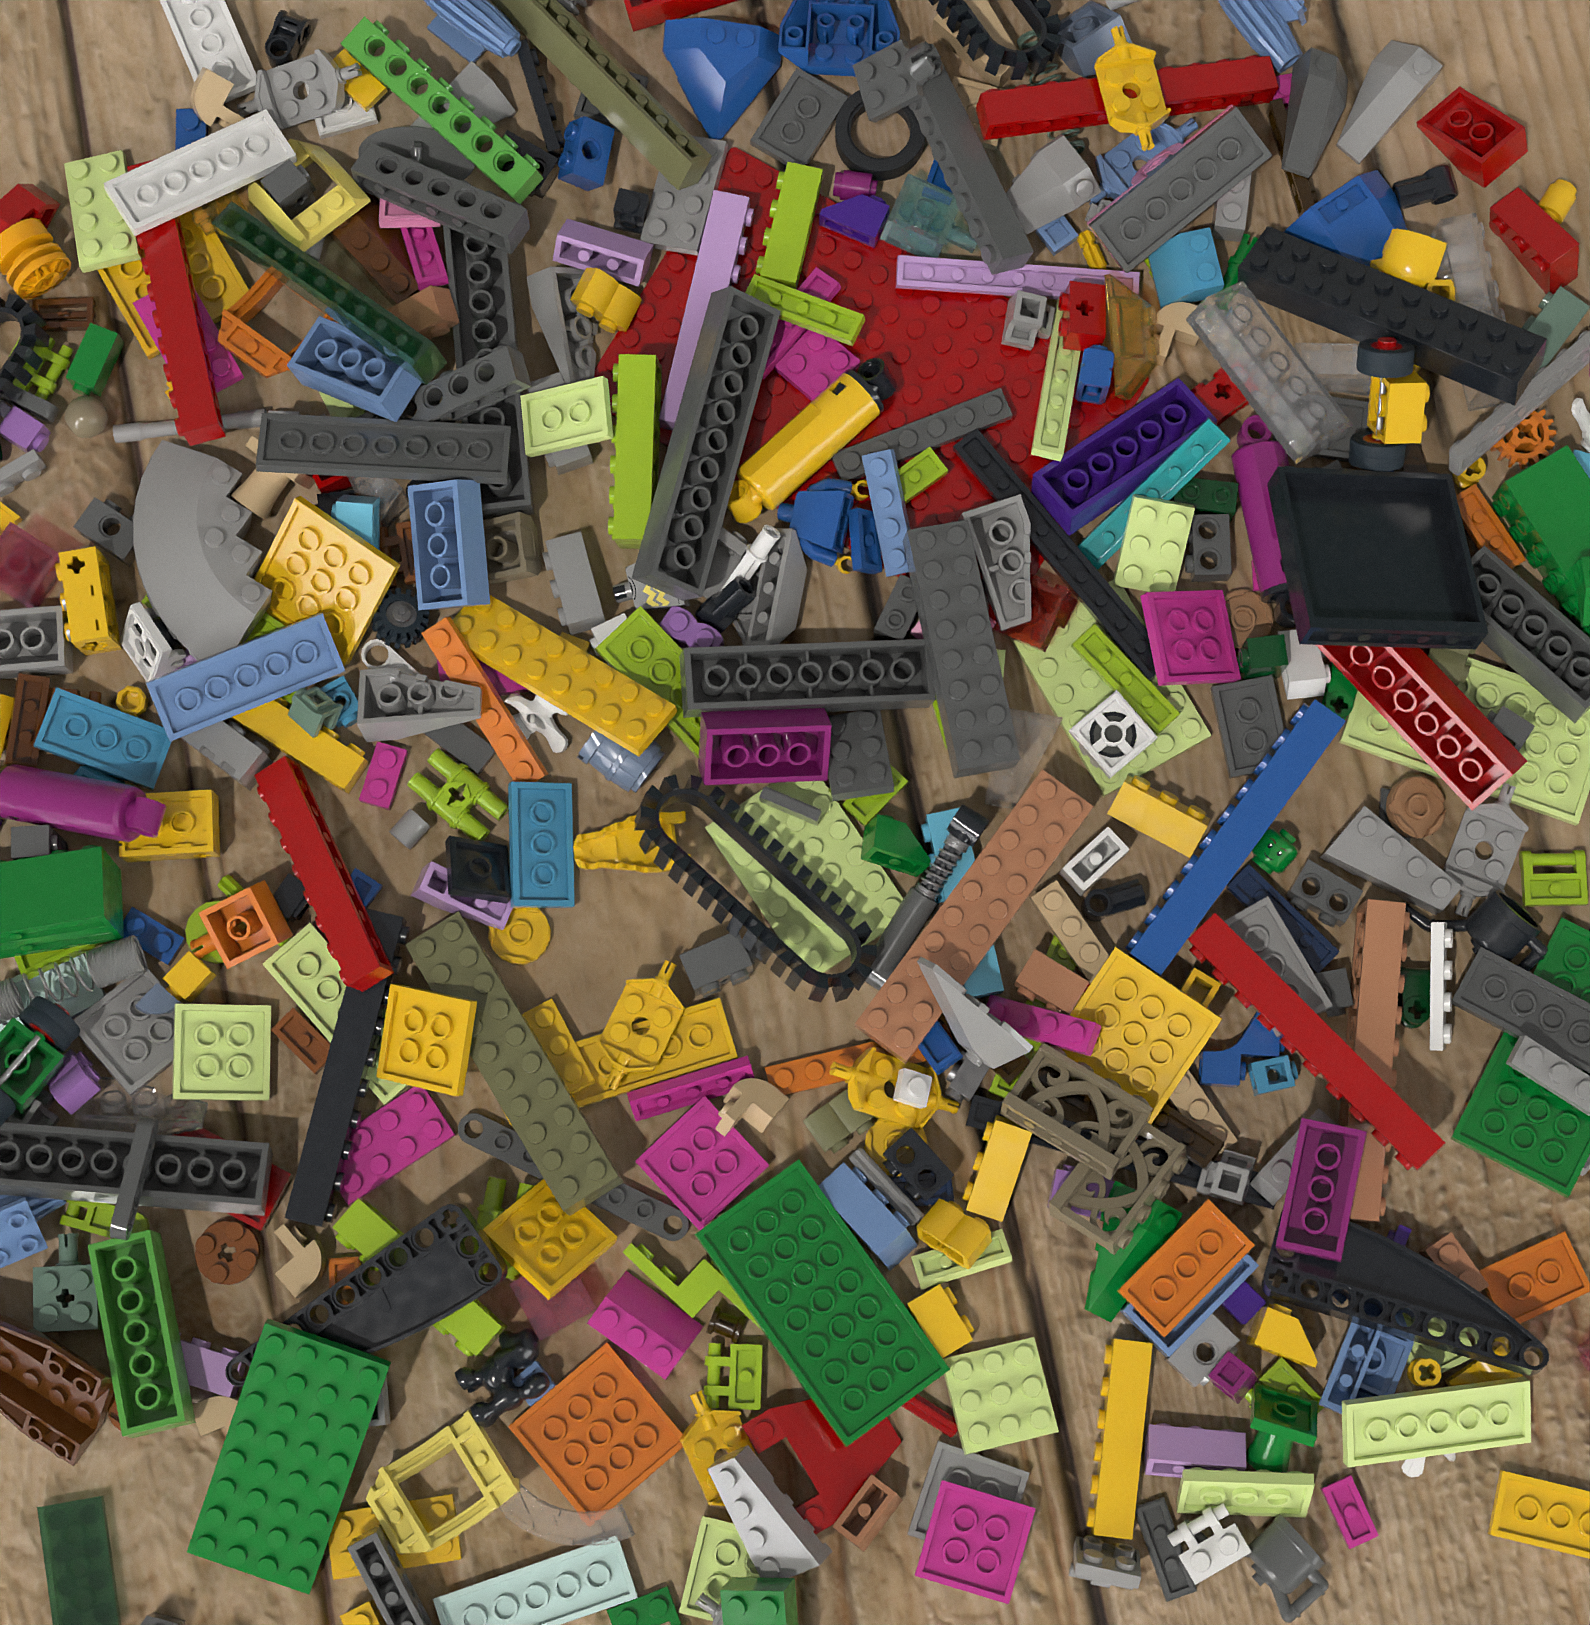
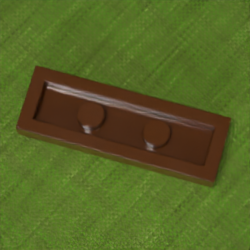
[4,673,50,768]

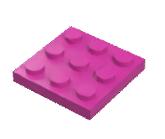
[1140,590,1241,686]
[635,1096,769,1231]
[914,1479,1036,1604]

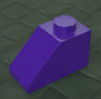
[819,194,890,248]

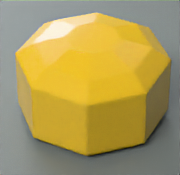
[116,686,148,717]

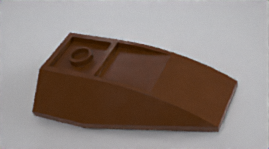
[0,1313,114,1466]

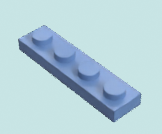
[862,449,910,577]

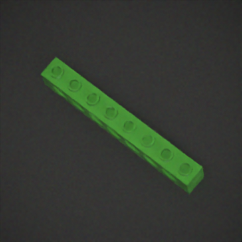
[340,16,544,204]

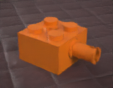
[190,880,294,969]

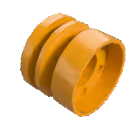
[0,218,72,300]

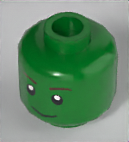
[1252,828,1298,875]

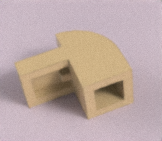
[191,67,245,128]
[1149,302,1208,366]
[715,1078,789,1137]
[274,1224,326,1298]
[193,1396,239,1436]

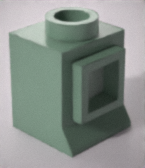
[288,686,343,738]

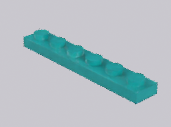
[1077,417,1231,570]

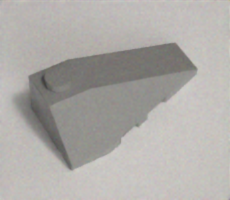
[1336,40,1443,165]
[1006,134,1101,234]
[527,266,598,385]
[958,494,1031,631]
[357,668,482,742]
[917,957,1033,1069]

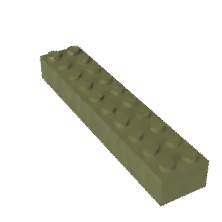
[405,911,624,1216]

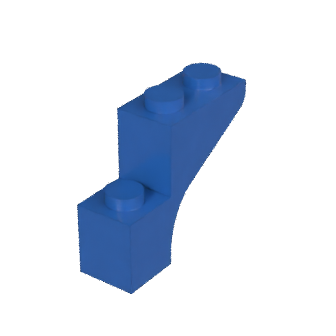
[1198,1011,1285,1088]

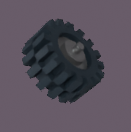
[371,588,429,649]

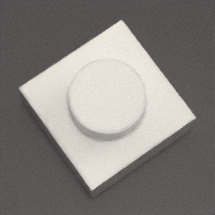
[893,1068,932,1109]

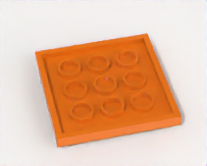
[508,1342,683,1527]

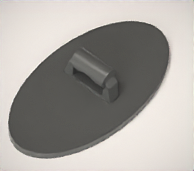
[358,127,475,180]

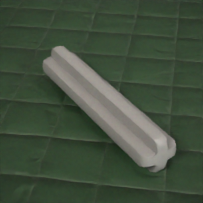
[849,1148,923,1226]

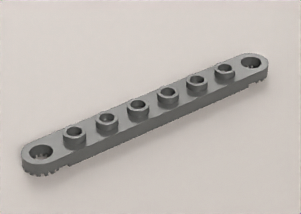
[458,1113,689,1241]

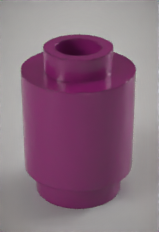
[833,170,878,201]

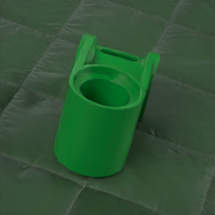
[1321,662,1357,720]

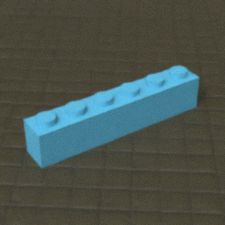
[921,808,1004,999]

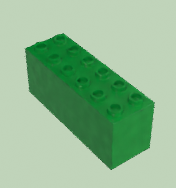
[1491,445,1590,638]
[0,845,124,959]

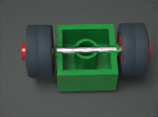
[0,996,80,1127]

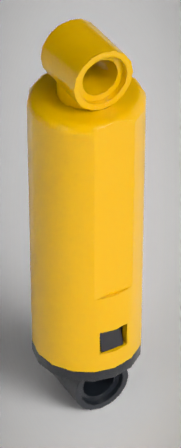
[727,358,897,523]

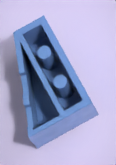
[818,1162,918,1271]

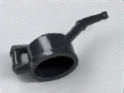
[1403,888,1548,971]

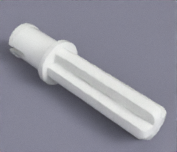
[720,525,781,591]

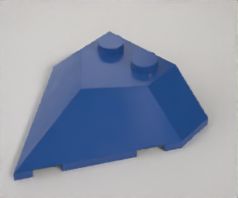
[662,18,781,140]

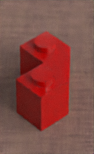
[0,183,60,234]

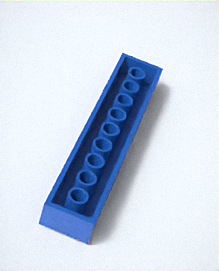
[1125,699,1346,976]

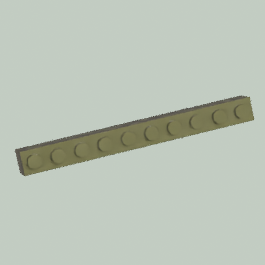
[491,0,712,190]

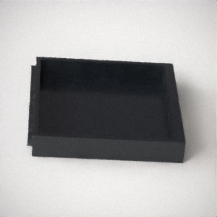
[1267,466,1488,650]

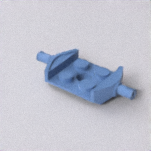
[1087,118,1198,205]

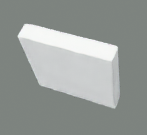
[304,83,378,139]

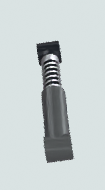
[865,804,990,991]

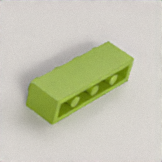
[756,162,823,290]

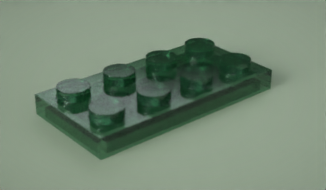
[37,1495,122,1625]

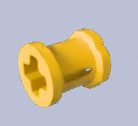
[1452,458,1486,489]
[1407,1358,1442,1387]

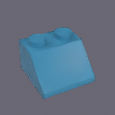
[1148,227,1224,309]

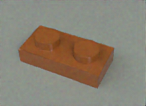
[271,1008,331,1075]

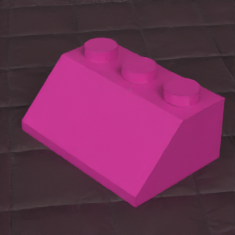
[587,1271,704,1380]

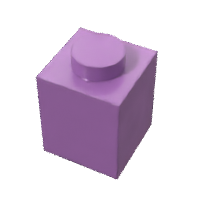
[0,405,51,453]

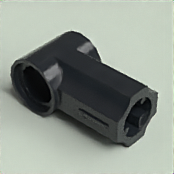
[1392,165,1458,210]
[694,576,756,634]
[1081,879,1146,922]

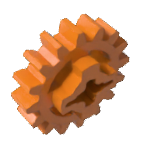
[1490,409,1557,469]

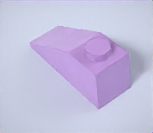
[411,861,513,930]

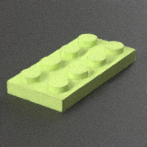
[64,150,142,273]
[1176,1467,1315,1518]

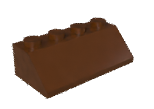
[328,192,439,306]

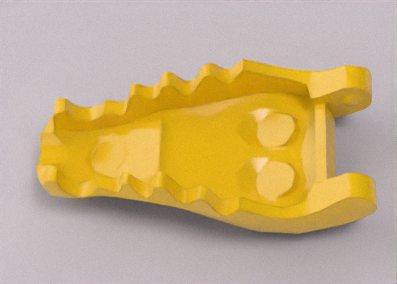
[573,811,691,873]

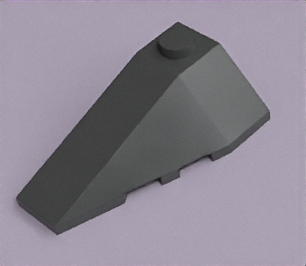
[1281,47,1348,178]

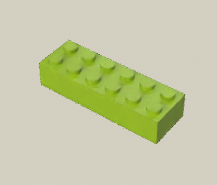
[608,354,662,549]
[332,1198,508,1357]

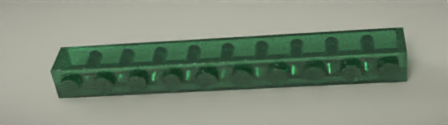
[212,201,447,385]

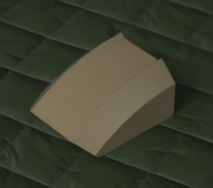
[483,512,543,584]

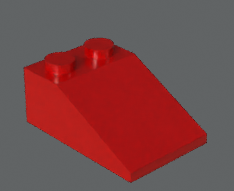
[1416,86,1528,188]

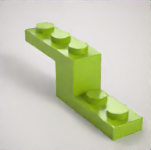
[623,1243,762,1330]

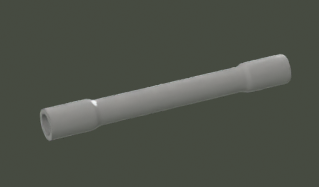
[113,408,267,443]

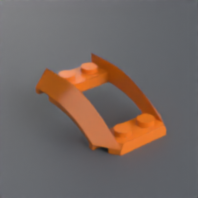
[218,247,358,378]

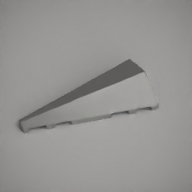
[410,61,516,133]

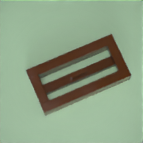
[32,297,96,332]

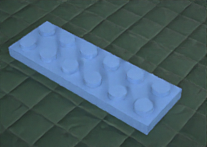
[145,613,345,742]

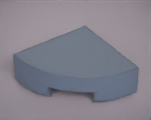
[135,983,181,1015]

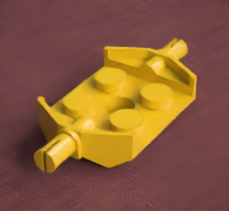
[1094,26,1171,151]
[596,960,684,1091]
[829,1047,959,1129]
[680,1390,757,1506]

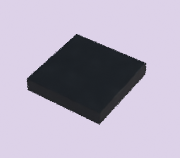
[445,836,511,904]

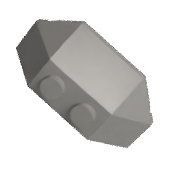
[733,528,807,646]

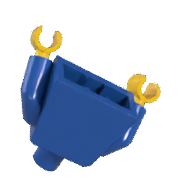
[777,478,869,574]

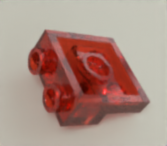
[992,574,1078,652]

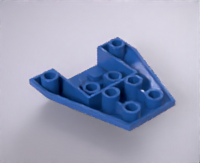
[778,0,900,77]
[1284,170,1407,267]

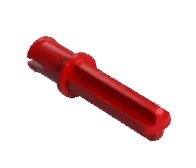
[902,1394,958,1438]

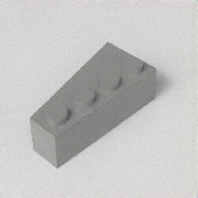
[1319,806,1462,915]
[707,1445,833,1578]

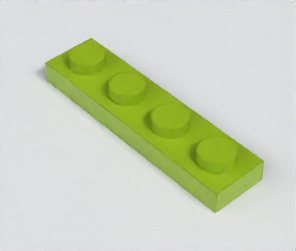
[745,274,865,346]
[1071,624,1180,736]

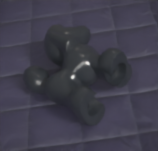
[455,1328,550,1428]

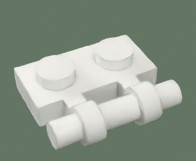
[1167,1503,1252,1585]

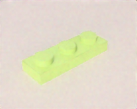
[911,1229,1013,1290]

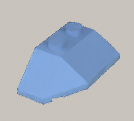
[1318,1303,1414,1415]

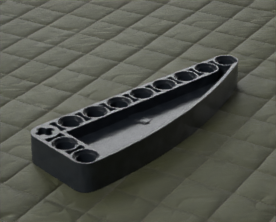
[225,1203,508,1387]
[1261,1210,1549,1376]

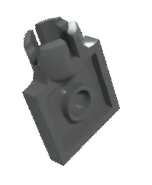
[852,39,943,123]

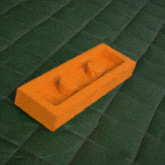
[1456,484,1526,570]

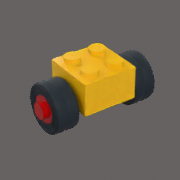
[1348,337,1430,471]

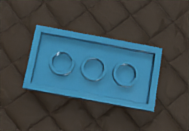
[34,687,172,791]
[508,782,575,908]

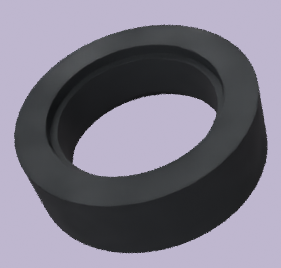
[835,90,925,181]

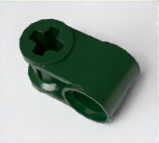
[1398,967,1431,1029]

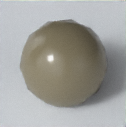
[64,395,108,438]

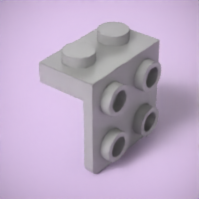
[703,523,748,599]

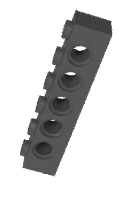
[351,143,530,254]
[356,346,532,423]
[347,1524,433,1625]

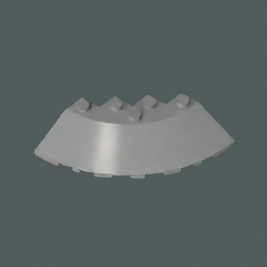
[133,440,272,661]

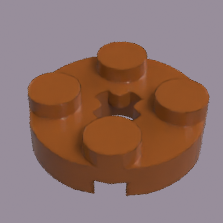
[195,1221,261,1285]

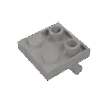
[1069,1536,1141,1590]

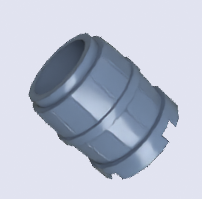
[577,730,665,793]

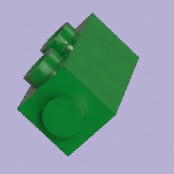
[66,323,124,397]

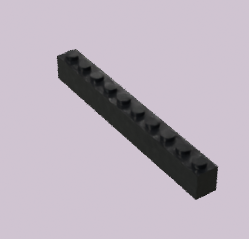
[285,908,410,1228]

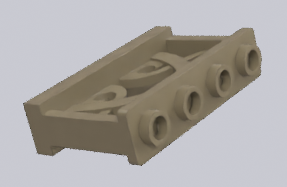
[1000,1043,1153,1180]
[1049,1109,1188,1255]

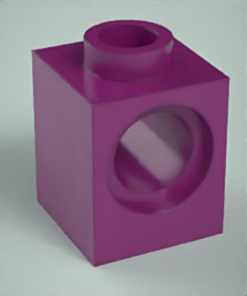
[1208,1351,1258,1404]

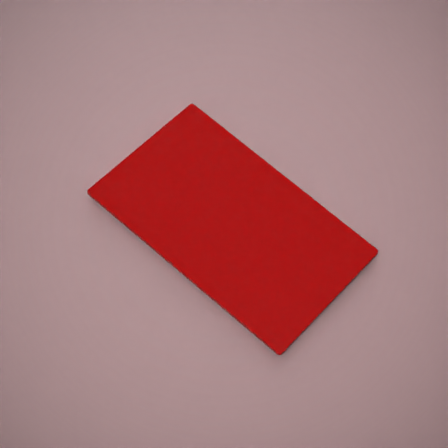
[594,147,1149,633]

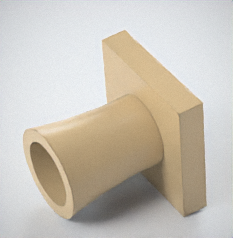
[231,436,315,520]

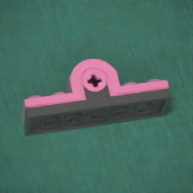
[1087,105,1272,273]

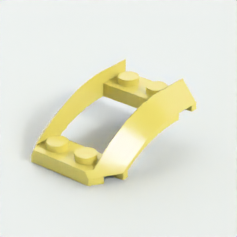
[248,139,371,256]
[366,1410,520,1554]

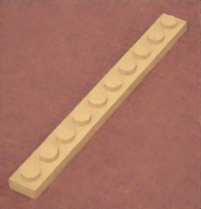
[1030,880,1238,1155]

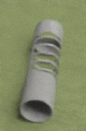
[0,935,147,1024]

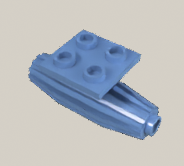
[424,0,521,63]
[1218,0,1307,73]
[0,1195,66,1268]

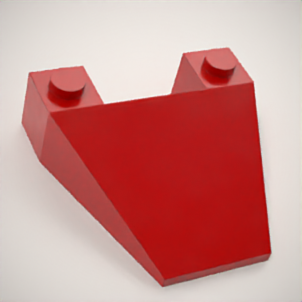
[742,1399,902,1535]

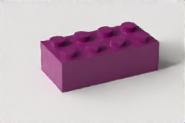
[698,708,832,785]
[1276,1118,1367,1262]

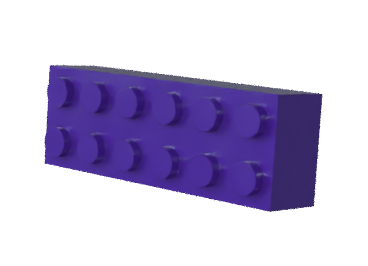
[1031,378,1217,536]

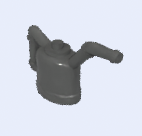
[1183,1514,1329,1623]

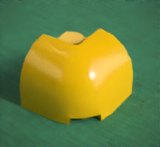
[1370,229,1447,288]

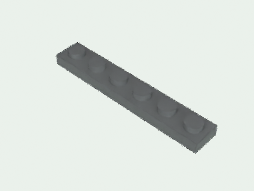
[831,388,1013,482]

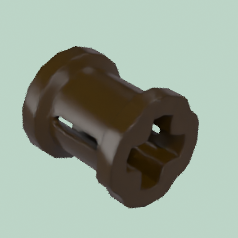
[706,1306,746,1344]

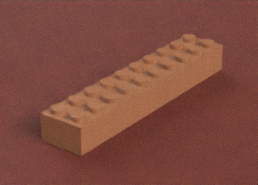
[855,769,1094,1064]
[1338,899,1410,1224]

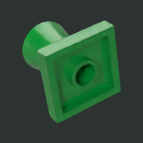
[1246,1382,1318,1473]

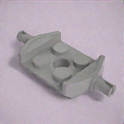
[237,49,362,130]
[1443,783,1529,918]

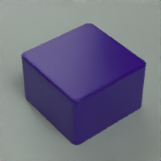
[1221,1281,1266,1325]

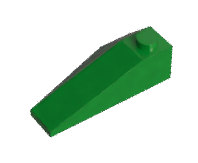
[1085,1181,1183,1322]

